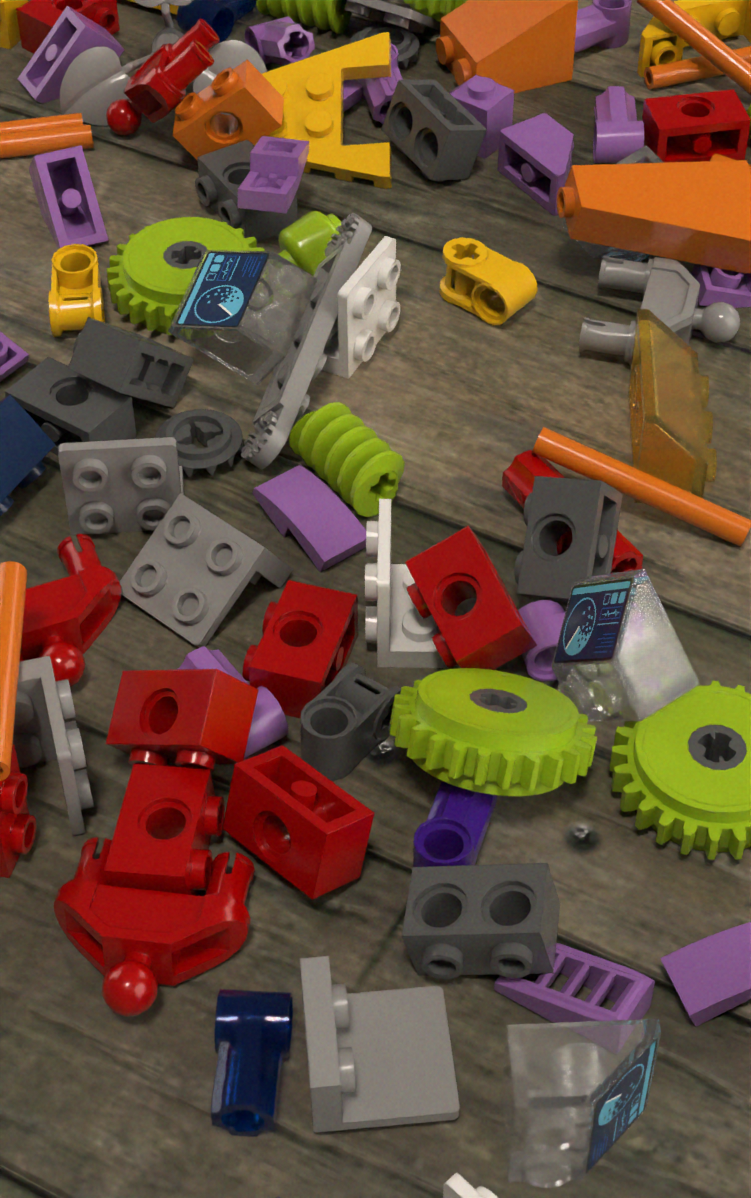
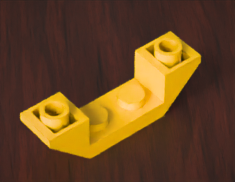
[637,0,751,77]

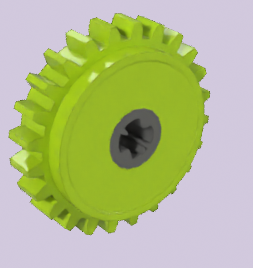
[107,217,269,336]
[389,668,597,796]
[609,680,751,860]

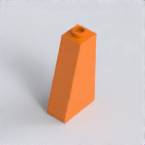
[557,160,751,274]

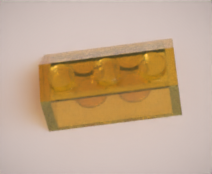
[628,309,717,503]

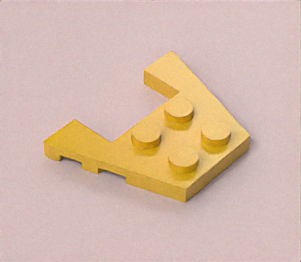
[254,32,392,189]

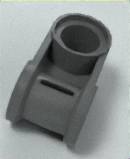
[300,663,401,781]

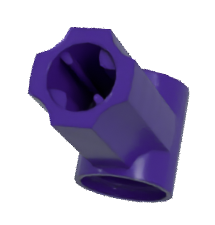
[413,781,497,867]

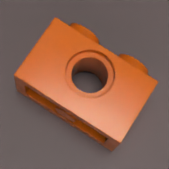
[172,59,284,161]

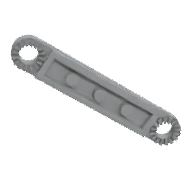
[241,213,372,469]

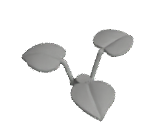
[60,0,267,126]

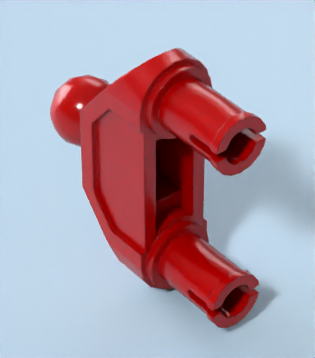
[106,18,220,135]
[20,534,122,687]
[53,837,255,1017]

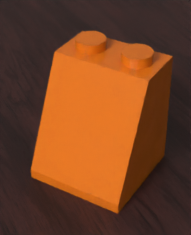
[436,0,578,93]

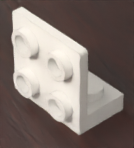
[322,236,401,379]
[365,499,448,668]

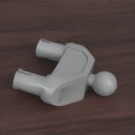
[579,255,740,368]

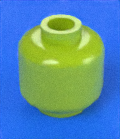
[276,211,342,285]

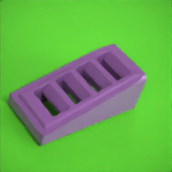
[494,943,655,1058]

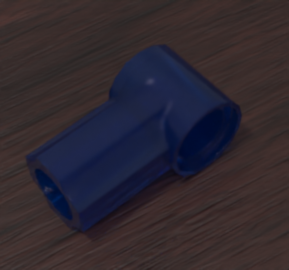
[177,0,256,44]
[210,989,293,1137]

